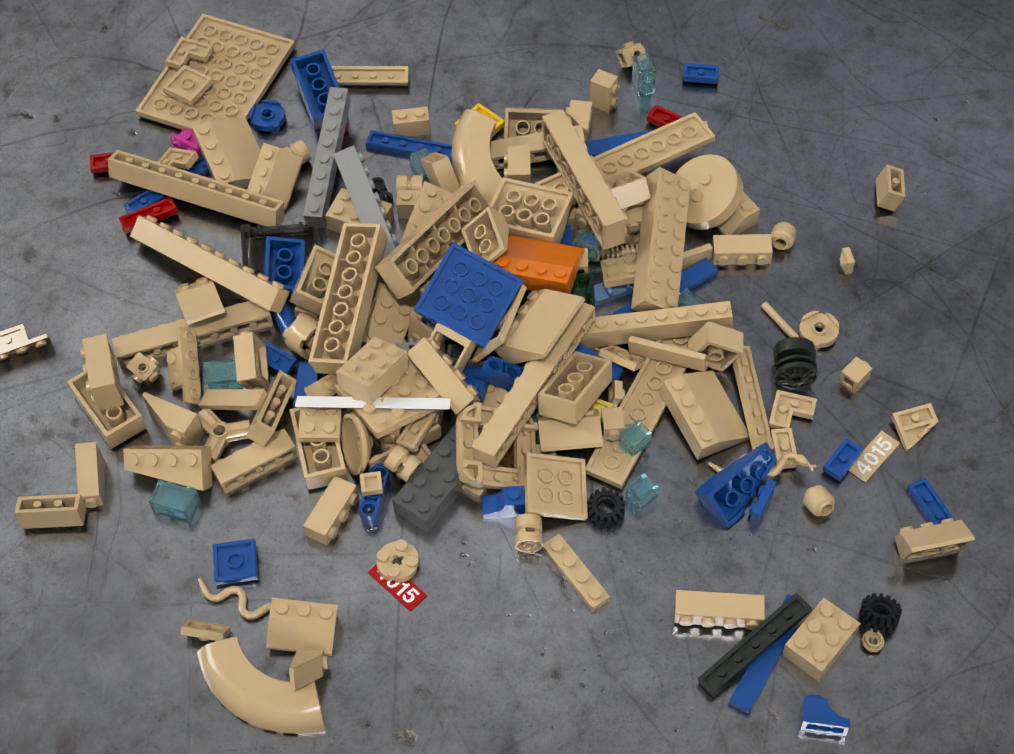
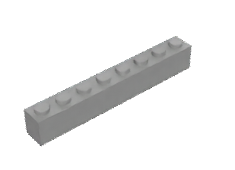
[303,87,351,228]
[333,145,399,260]

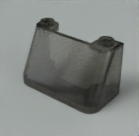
[240,219,320,275]

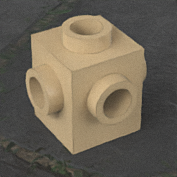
[615,41,646,68]
[126,352,161,385]

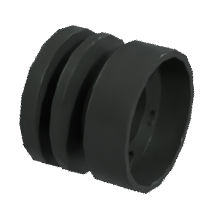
[773,337,818,389]

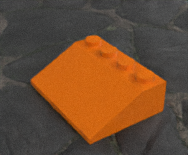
[493,235,585,294]

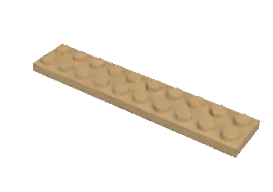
[535,112,715,205]
[362,181,453,346]
[586,336,692,489]

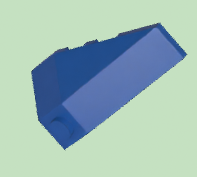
[694,442,777,528]

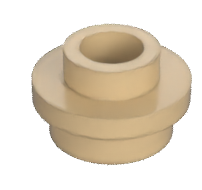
[862,630,885,652]

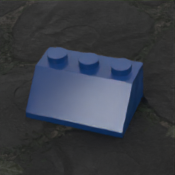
[263,236,305,297]

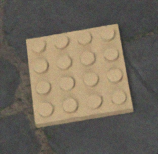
[334,358,442,439]

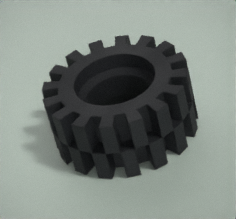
[587,487,625,529]
[859,593,902,634]

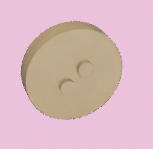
[675,154,743,230]

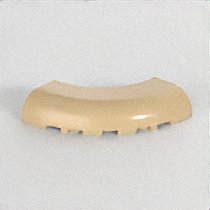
[451,109,502,203]
[197,636,326,735]

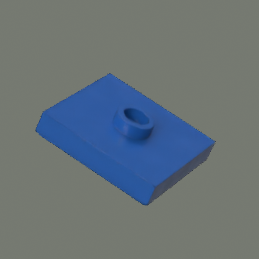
[212,538,258,585]

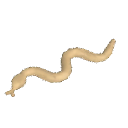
[708,452,816,478]
[198,578,271,620]

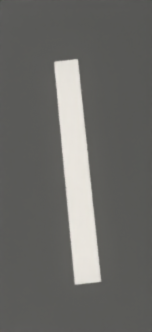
[295,396,451,409]

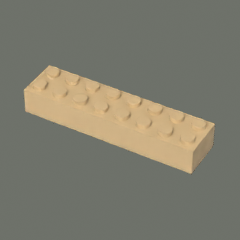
[542,109,628,250]
[631,167,691,312]
[375,180,490,299]
[308,223,387,374]

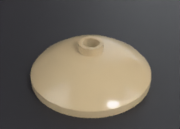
[340,413,373,475]

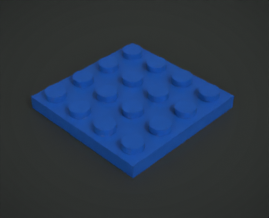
[414,242,523,348]

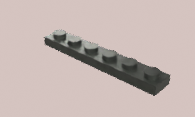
[697,593,812,697]

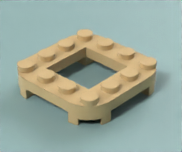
[456,402,539,490]

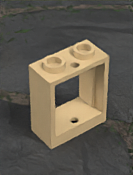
[429,323,476,372]
[233,331,270,390]

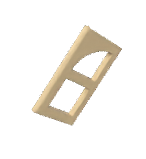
[472,284,527,363]

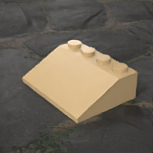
[192,118,261,189]
[489,177,574,244]
[289,244,384,328]
[495,289,585,364]
[659,370,750,460]

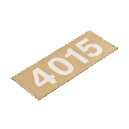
[849,430,900,482]

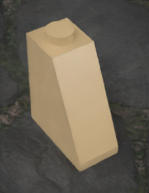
[419,152,460,193]
[75,442,106,508]

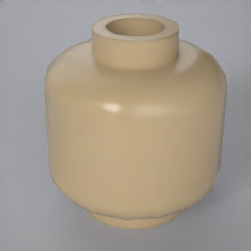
[771,222,796,250]
[803,485,835,516]

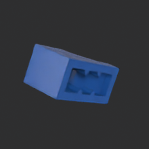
[482,486,525,519]
[801,694,850,736]

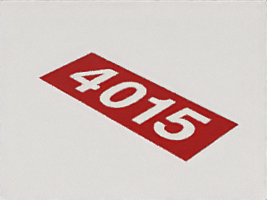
[368,564,427,611]

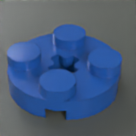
[249,99,286,132]

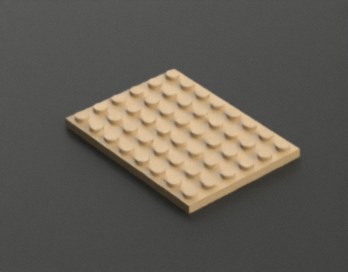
[135,14,296,131]

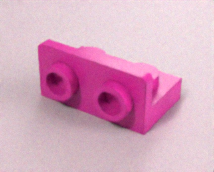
[170,128,203,158]

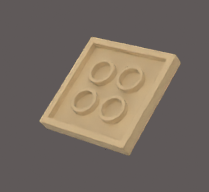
[524,452,588,521]

